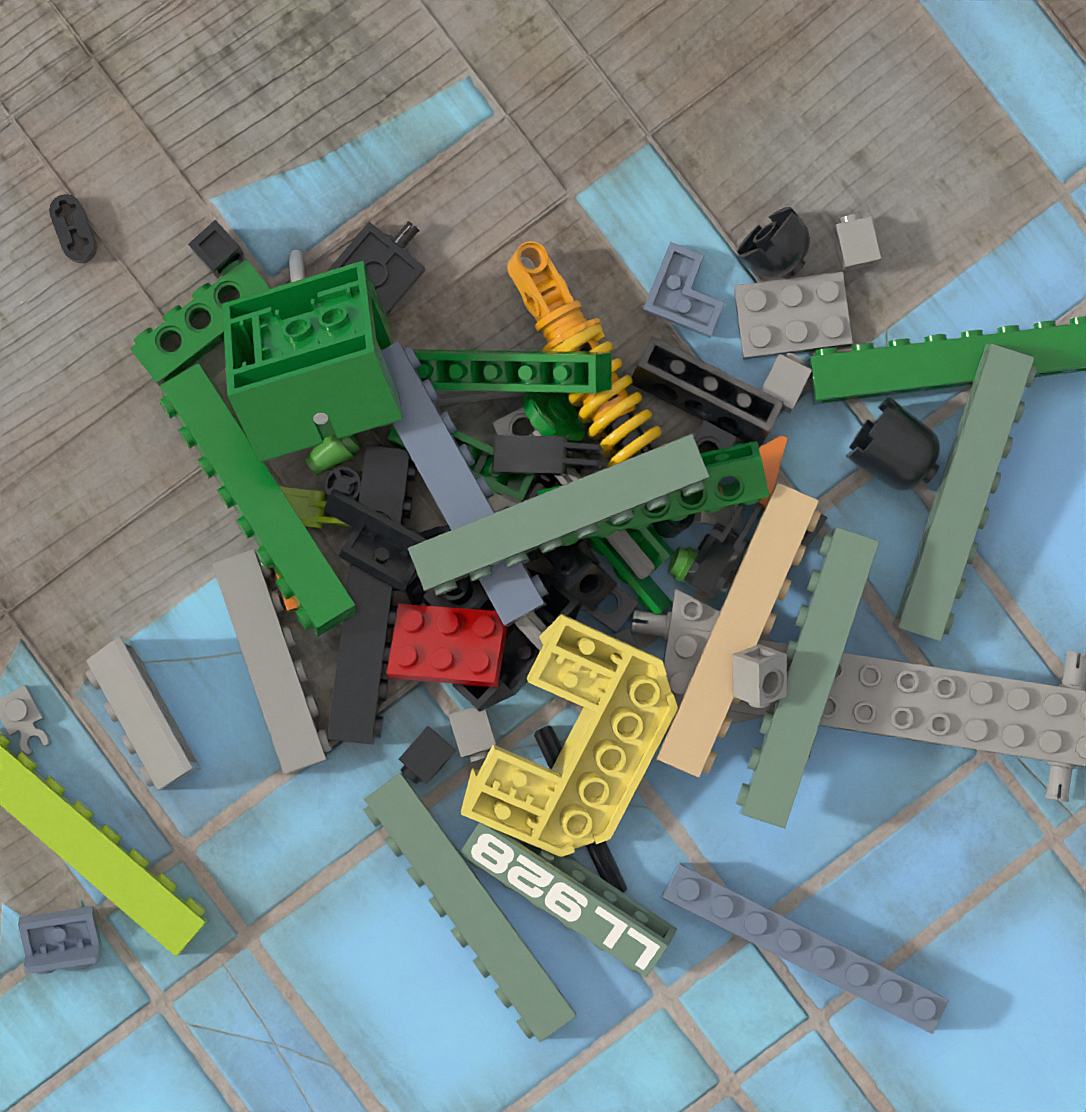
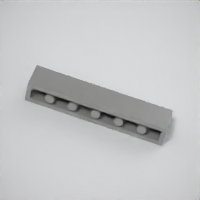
[212,549,332,774]

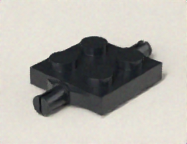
[326,221,426,316]

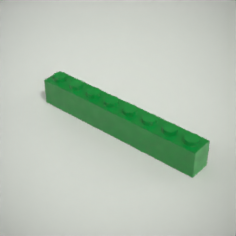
[807,316,1086,405]
[159,363,355,637]

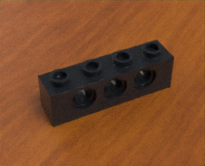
[631,336,784,448]

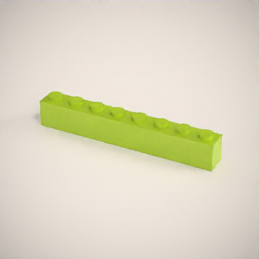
[0,732,209,957]

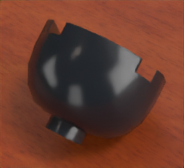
[737,207,810,279]

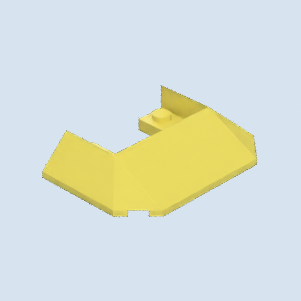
[461,614,678,857]

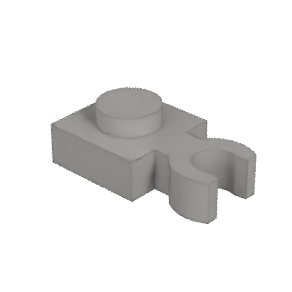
[0,685,51,755]

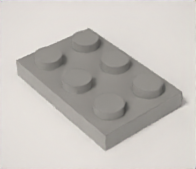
[733,272,853,359]

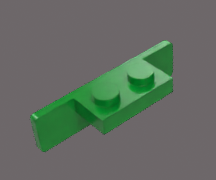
[589,525,675,615]

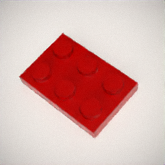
[386,604,507,687]

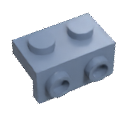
[18,906,102,974]

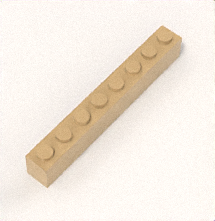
[656,483,821,778]

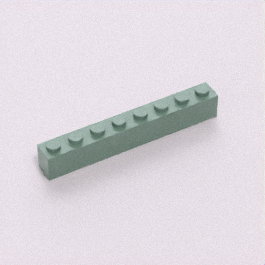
[893,344,1036,641]
[408,434,710,596]
[736,527,879,829]
[363,773,576,1042]

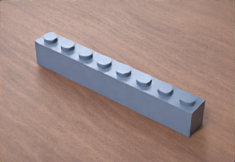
[381,341,549,626]
[662,863,949,1034]

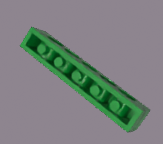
[413,349,612,393]
[537,441,770,546]

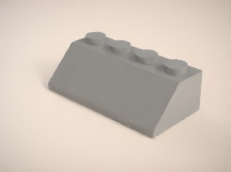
[86,637,201,790]

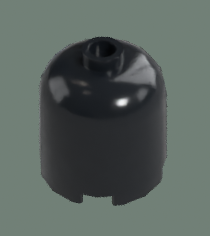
[846,398,940,490]

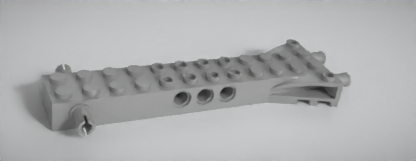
[631,589,1086,802]

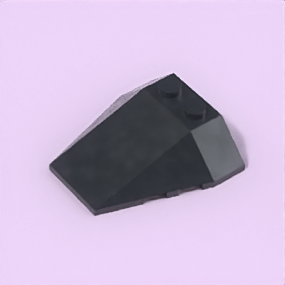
[405,567,583,712]

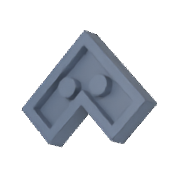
[643,242,725,338]

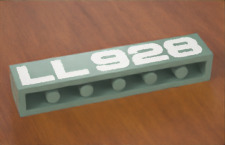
[459,822,677,977]

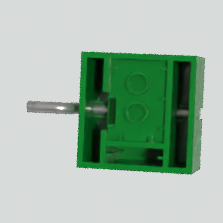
[222,250,403,462]

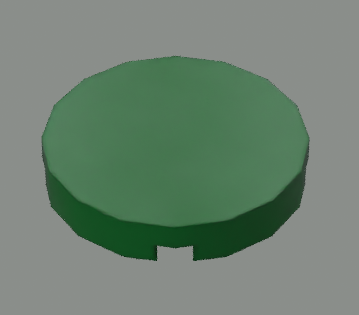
[522,392,586,443]

